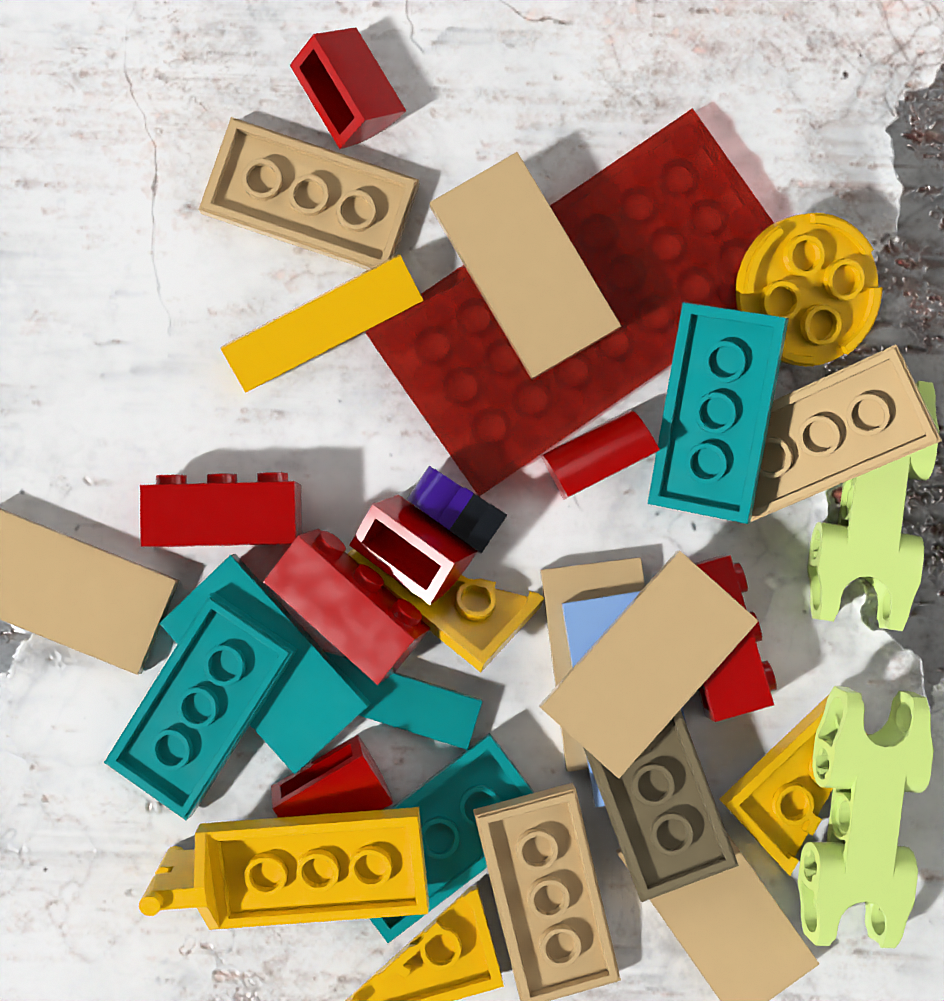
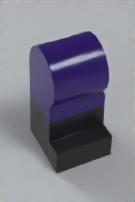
[407,466,507,554]

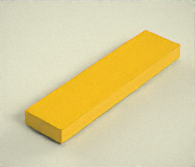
[220,254,424,393]

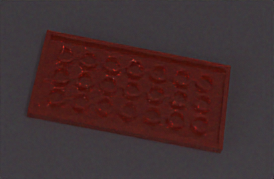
[365,108,774,497]

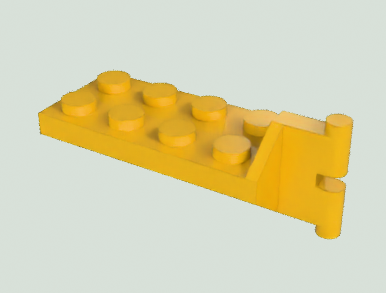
[139,807,429,930]

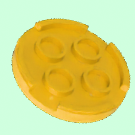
[736,213,882,367]

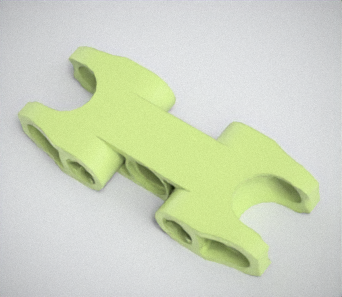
[807,381,939,631]
[797,686,934,948]

